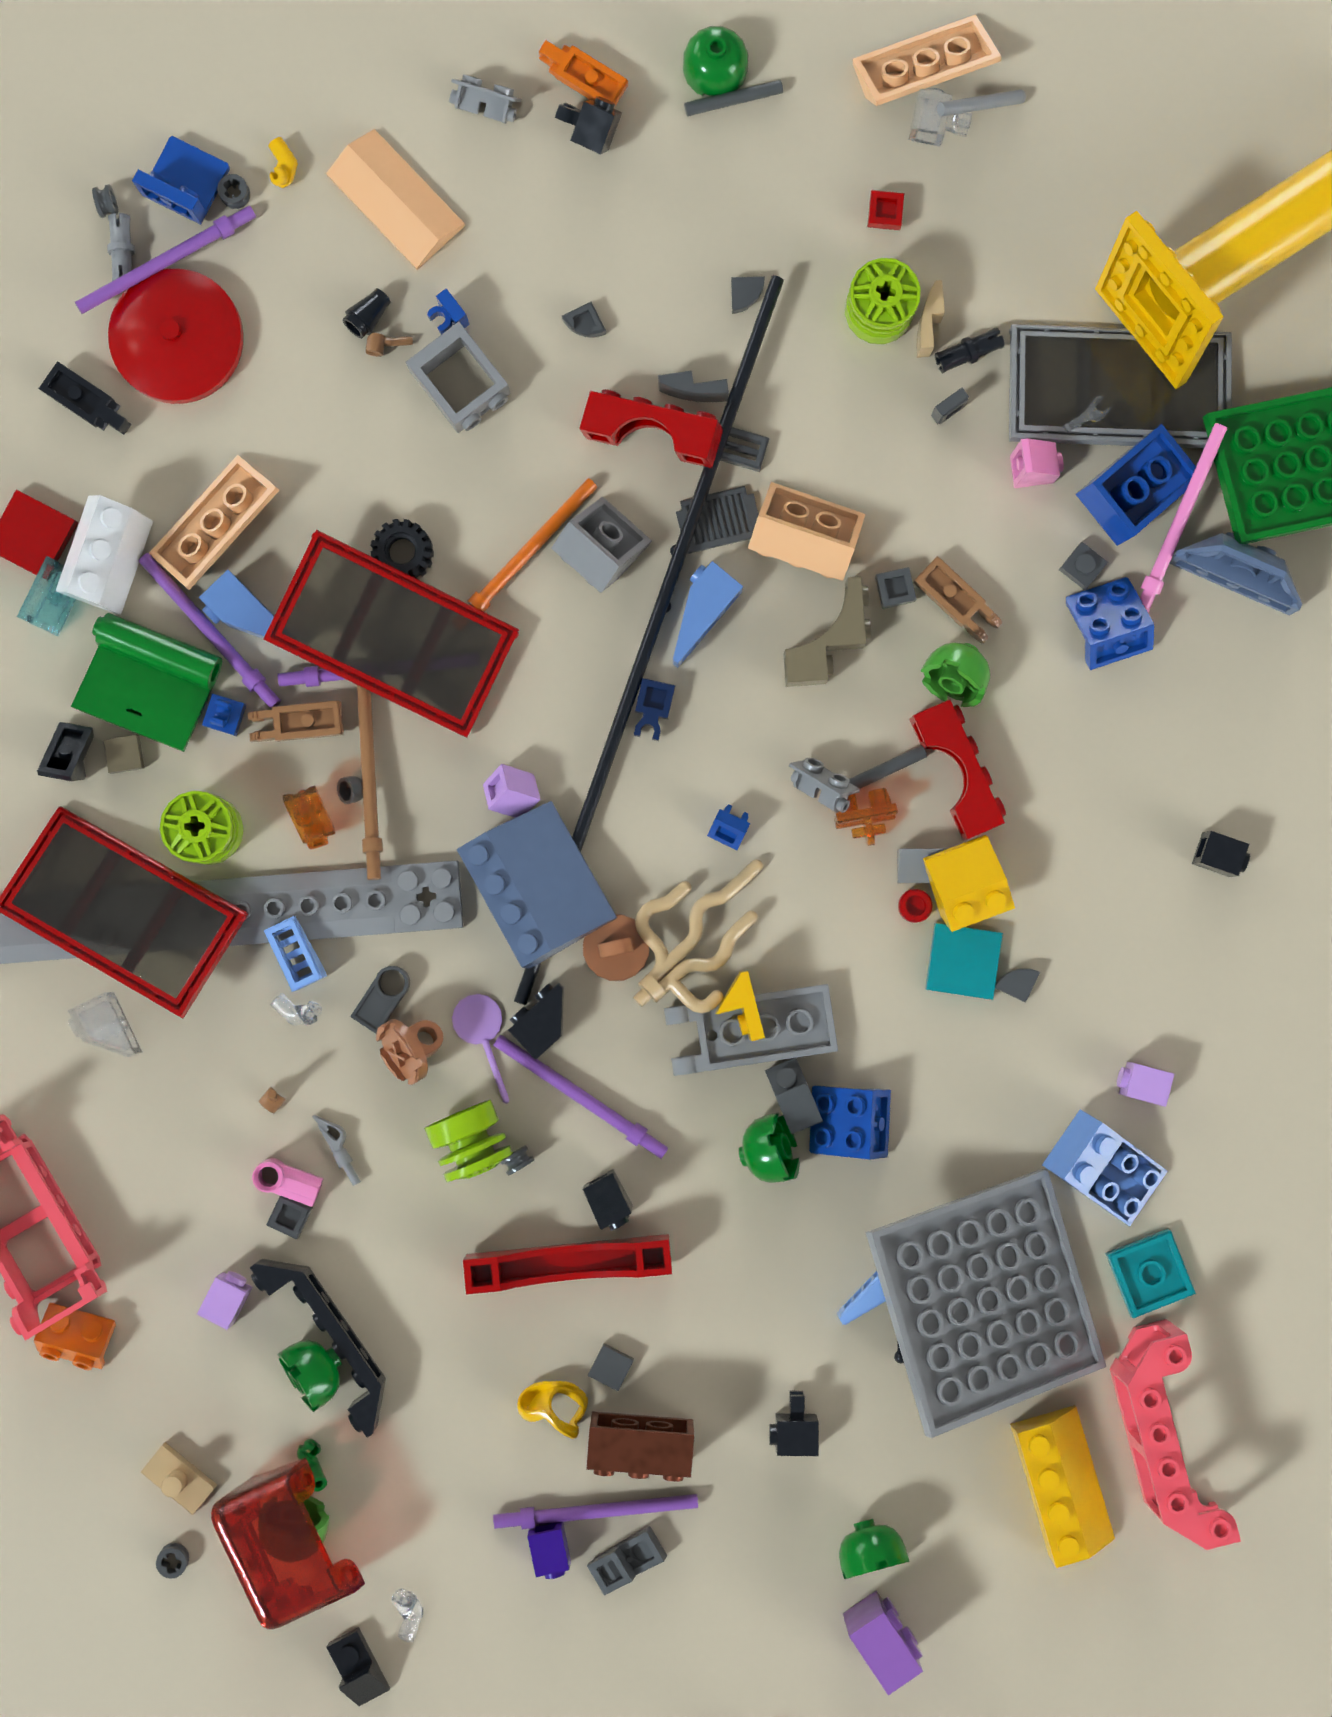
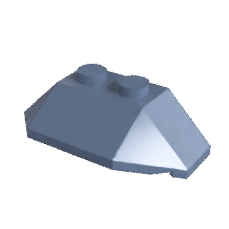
[1169,532,1302,616]

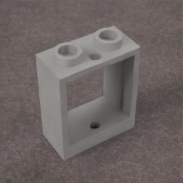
[406,322,511,433]

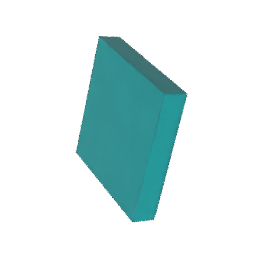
[925,923,1003,1000]
[1105,1229,1196,1318]

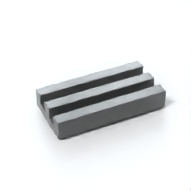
[720,427,769,472]

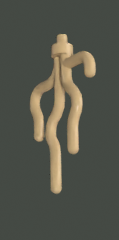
[633,859,763,1013]

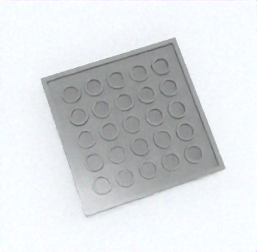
[866,1169,1106,1438]

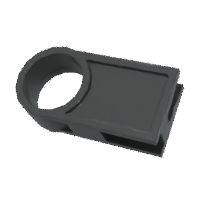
[350,966,410,1034]

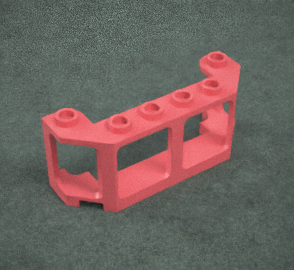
[0,1114,107,1341]
[1110,1319,1241,1550]

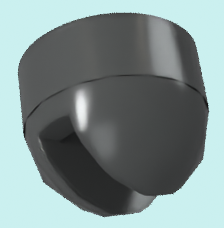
[337,776,363,804]

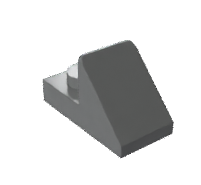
[765,1058,823,1135]

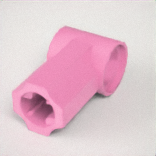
[252,1158,324,1207]

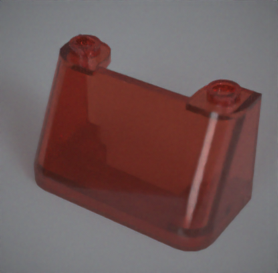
[211,1458,365,1630]

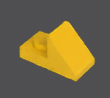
[715,971,765,1041]

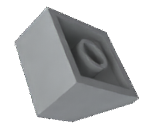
[551,497,652,593]

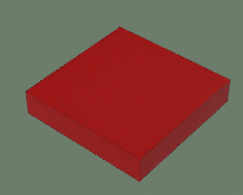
[0,489,79,581]

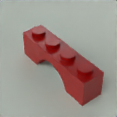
[579,389,723,468]
[909,699,1006,841]

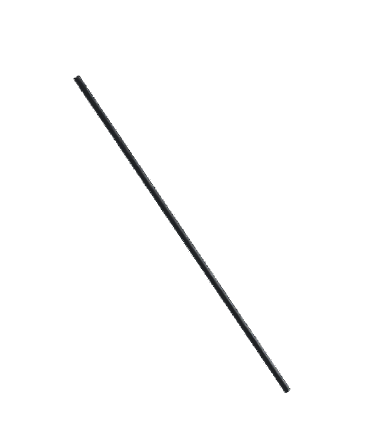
[514,275,784,1005]

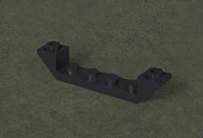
[250,1259,386,1438]

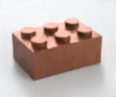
[586,1411,694,1482]

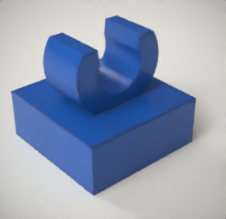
[427,288,470,335]
[202,693,247,737]
[707,804,750,850]

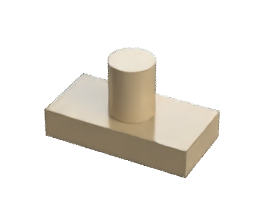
[141,1442,217,1515]

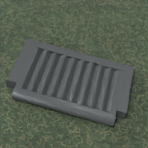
[676,486,759,554]

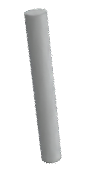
[937,90,1026,117]

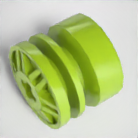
[845,258,921,345]
[159,791,244,865]
[424,1100,513,1182]

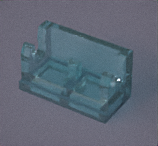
[17,556,76,636]

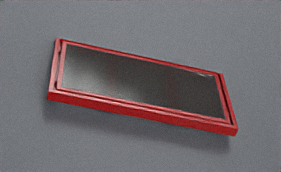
[263,530,519,738]
[0,806,248,1019]

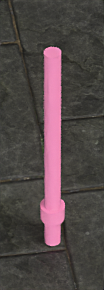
[1140,423,1228,612]

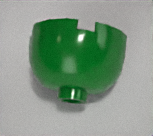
[683,26,748,96]
[739,1113,800,1183]
[277,1340,342,1412]
[839,1519,910,1579]

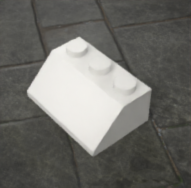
[56,495,153,615]

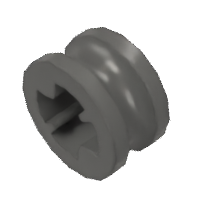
[217,174,250,209]
[92,184,118,218]
[501,1145,534,1176]
[156,1543,189,1579]

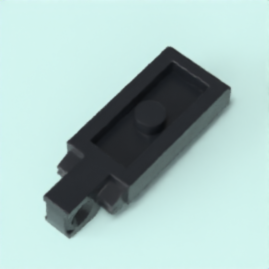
[38,361,132,435]

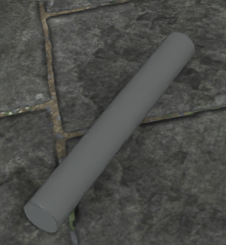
[684,80,783,117]
[849,745,927,789]

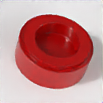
[898,889,933,923]

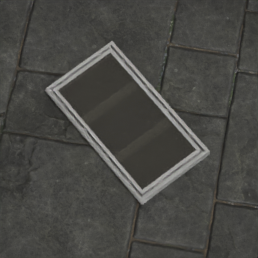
[1009,324,1232,449]

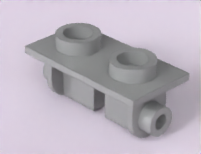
[449,74,522,124]
[789,758,861,813]

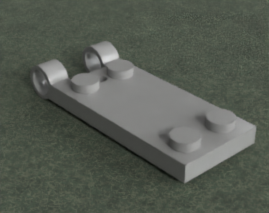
[664,984,838,1076]

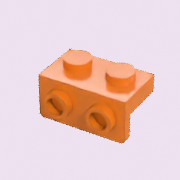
[33,1302,116,1370]

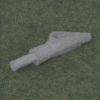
[312,1115,361,1186]

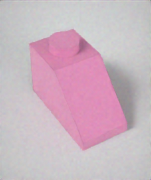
[1010,438,1064,488]

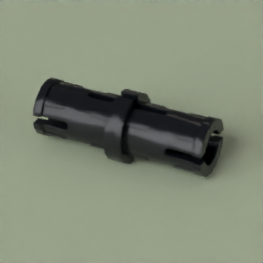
[935,327,1005,374]

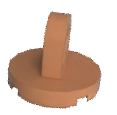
[583,914,649,981]
[376,1019,443,1085]

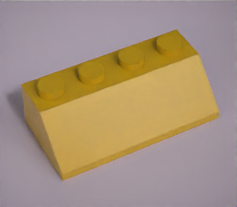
[1010,1405,1115,1568]

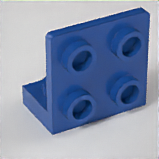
[132,136,230,225]
[1066,577,1154,670]
[809,1086,891,1160]

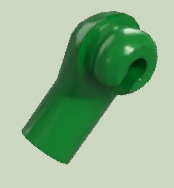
[297,1439,327,1492]

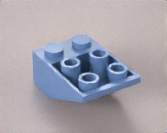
[1042,1109,1168,1227]

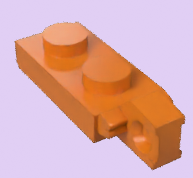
[539,40,628,107]

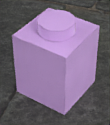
[1117,1061,1174,1107]
[197,1271,253,1330]

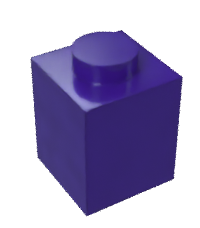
[527,1522,571,1579]

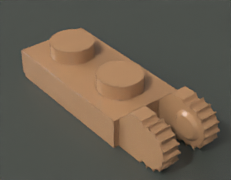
[913,556,1002,643]
[247,700,344,742]

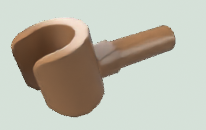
[366,333,413,357]
[258,1086,286,1114]

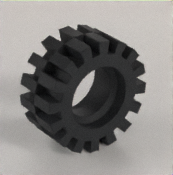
[370,519,434,579]

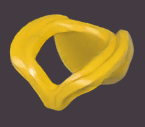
[517,1381,588,1439]

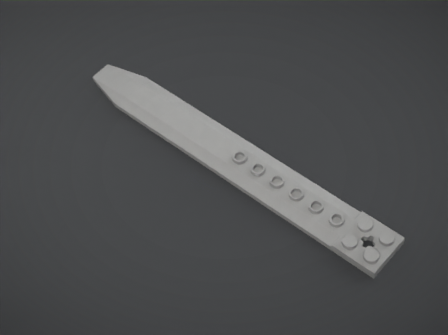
[0,861,464,964]

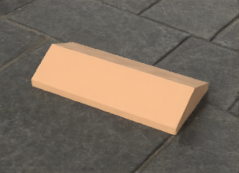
[852,14,1001,106]
[326,129,465,270]
[149,455,279,590]

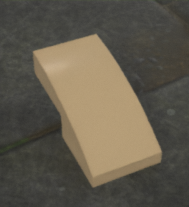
[916,280,945,358]

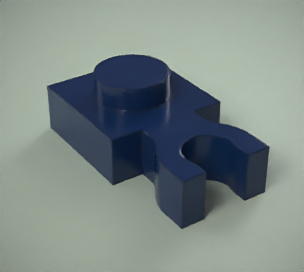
[634,678,675,742]

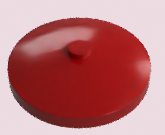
[108,269,244,404]

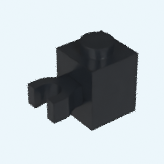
[555,96,622,155]
[769,1390,819,1456]

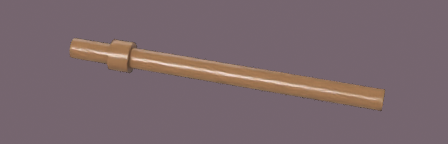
[357,685,383,880]

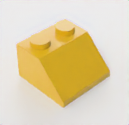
[923,835,1015,932]

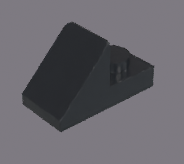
[37,722,94,781]
[326,1627,390,1706]

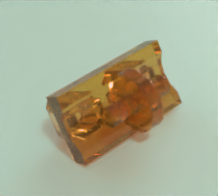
[283,785,335,849]
[834,788,898,846]

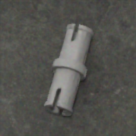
[107,213,135,281]

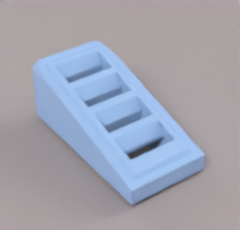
[264,916,327,992]
[837,1271,886,1325]

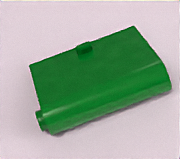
[71,613,222,752]

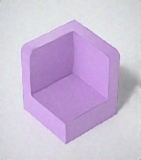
[483,764,540,818]

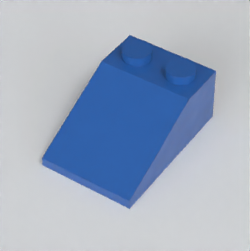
[1076,424,1196,546]

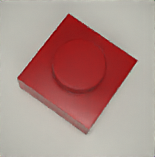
[867,190,905,231]

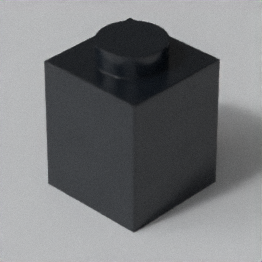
[1192,831,1250,877]

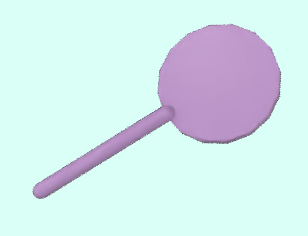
[452,994,509,1103]

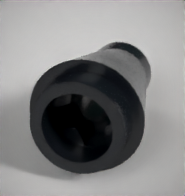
[343,288,391,339]

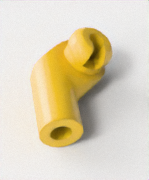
[268,137,298,188]

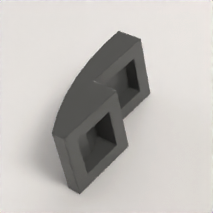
[658,371,729,402]
[587,1526,667,1595]

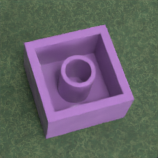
[843,1591,923,1695]

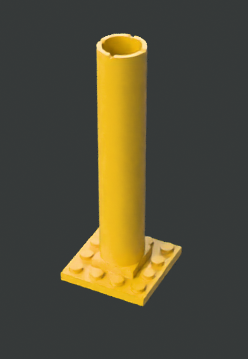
[1095,150,1332,389]

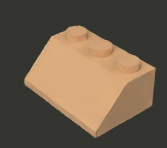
[748,482,865,581]

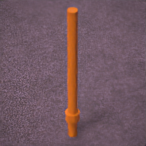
[451,478,598,632]

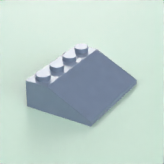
[457,801,617,969]

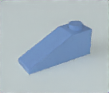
[673,561,743,668]
[199,570,298,641]

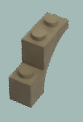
[783,576,871,687]

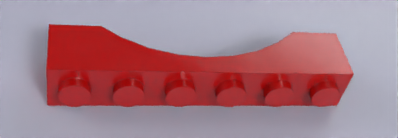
[463,1234,672,1295]

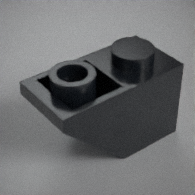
[508,983,564,1060]
[583,1169,633,1231]

